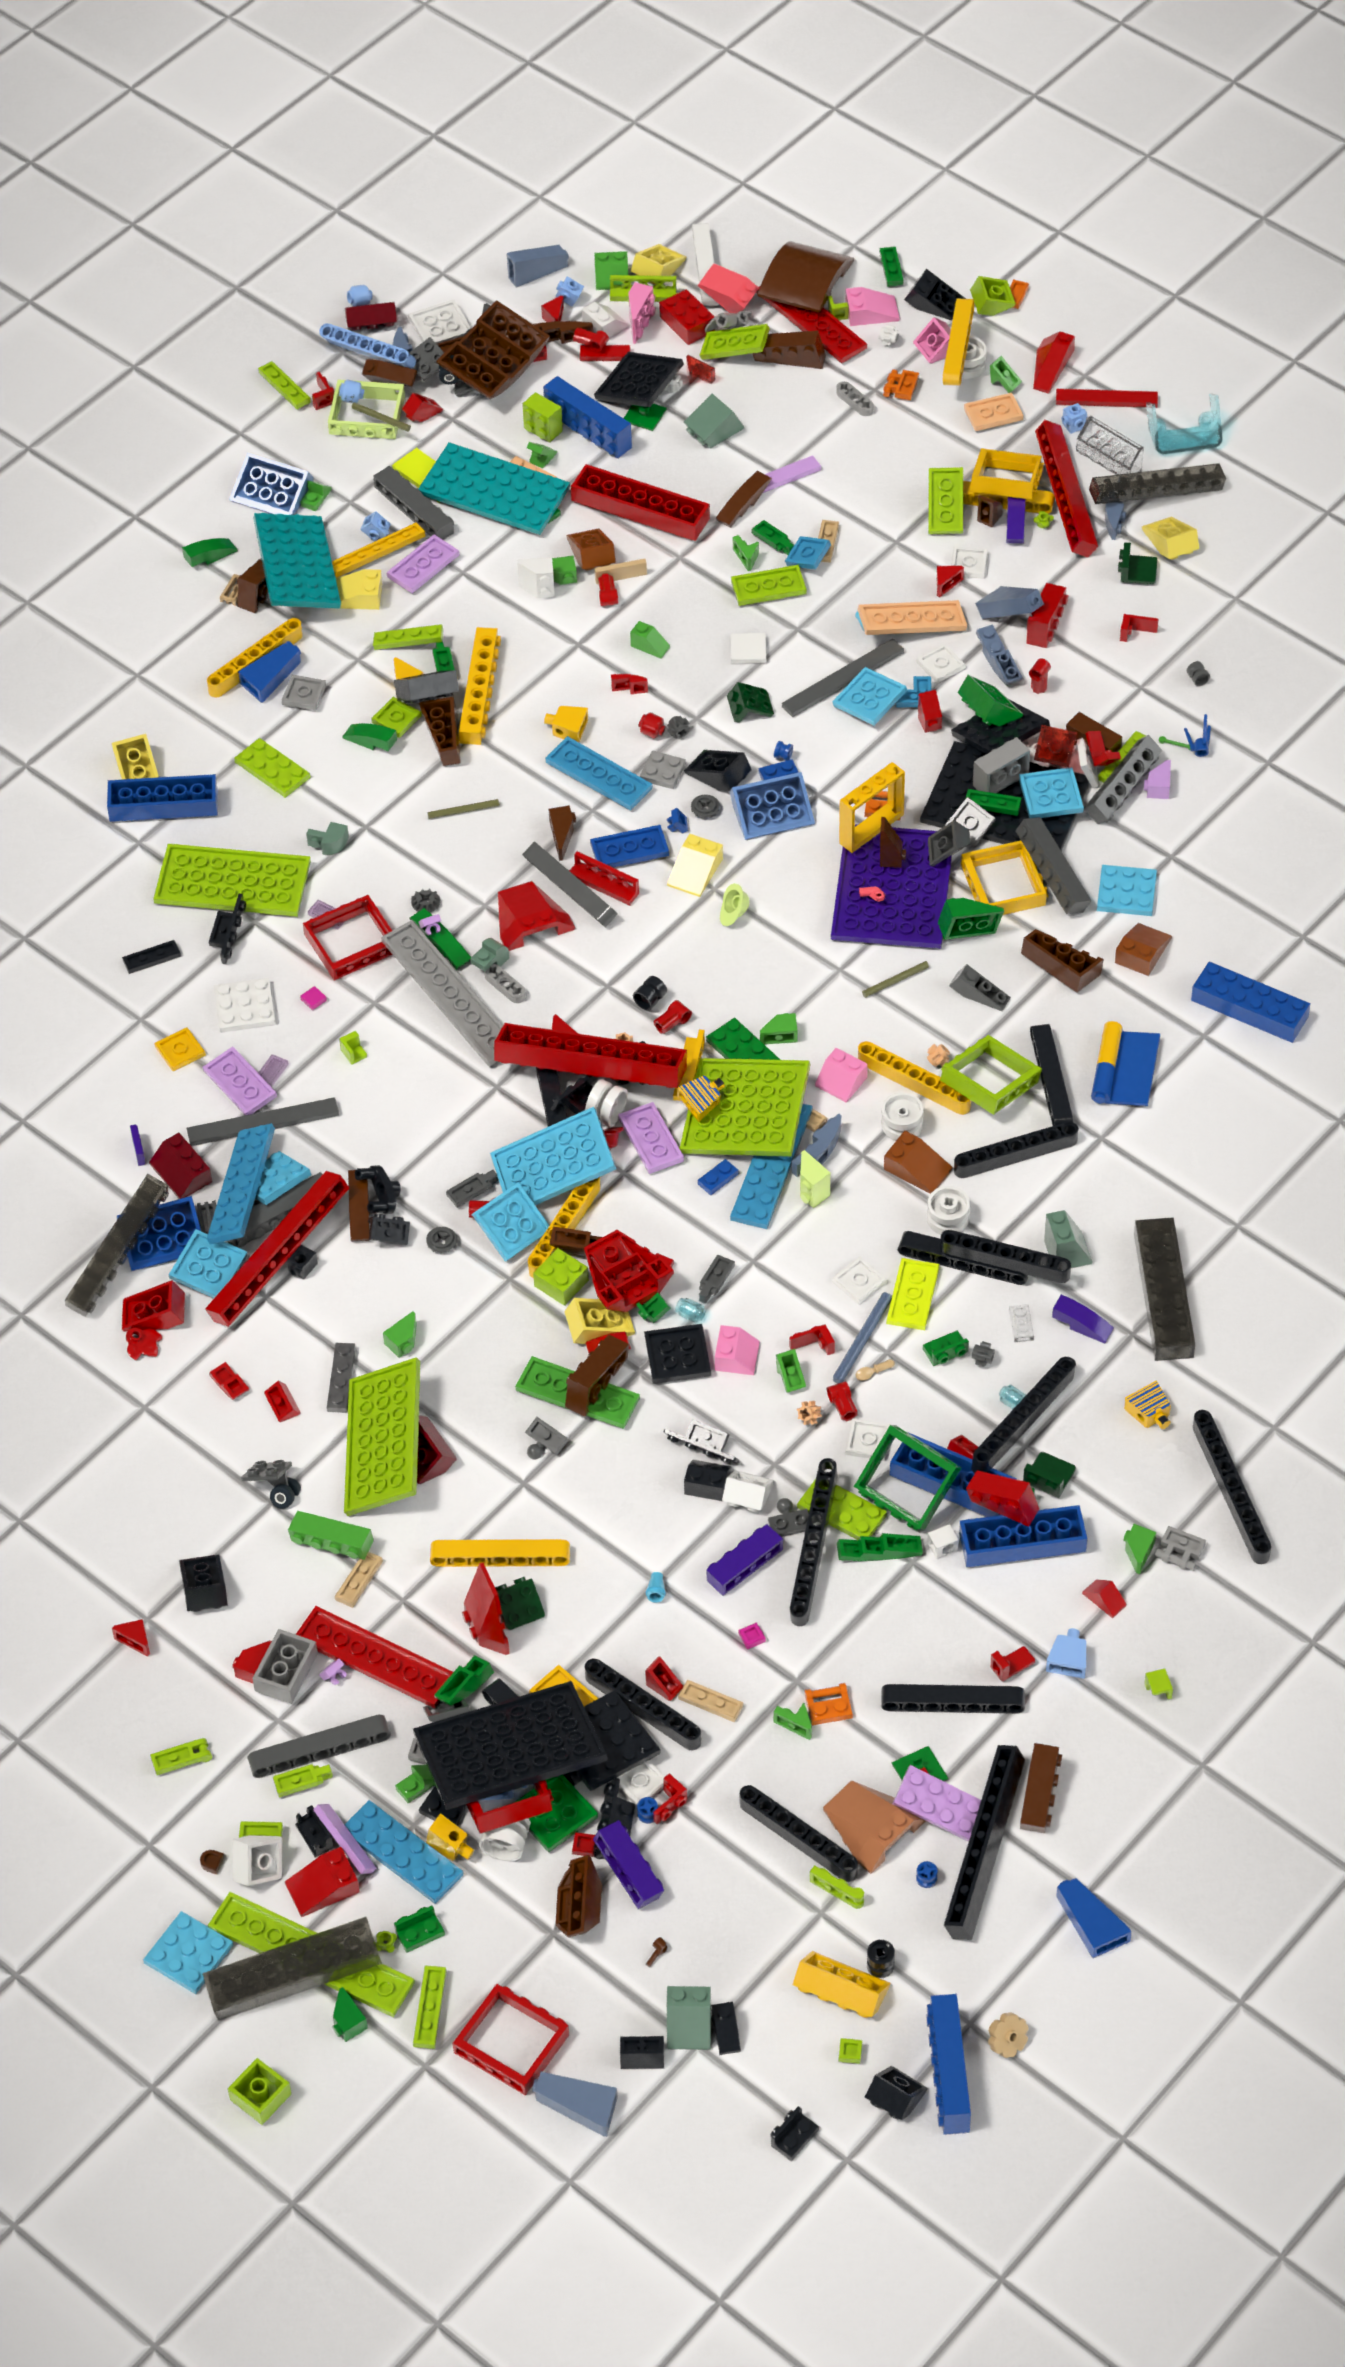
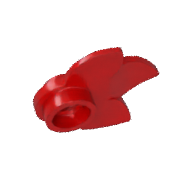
[125,1328,162,1360]

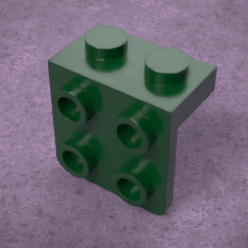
[1118,542,1158,584]
[727,682,774,723]
[1023,1452,1076,1498]
[495,1576,545,1630]

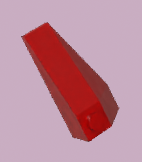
[1033,331,1075,394]

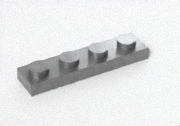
[327,1342,356,1413]

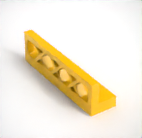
[673,1029,705,1101]

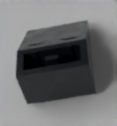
[904,268,966,320]

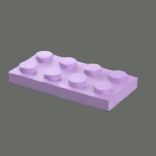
[387,535,459,593]
[203,1046,277,1116]
[618,1102,684,1174]
[892,1765,981,1841]

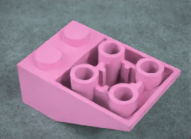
[628,282,656,344]

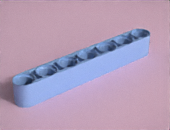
[319,323,416,369]

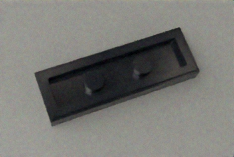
[122,940,181,974]

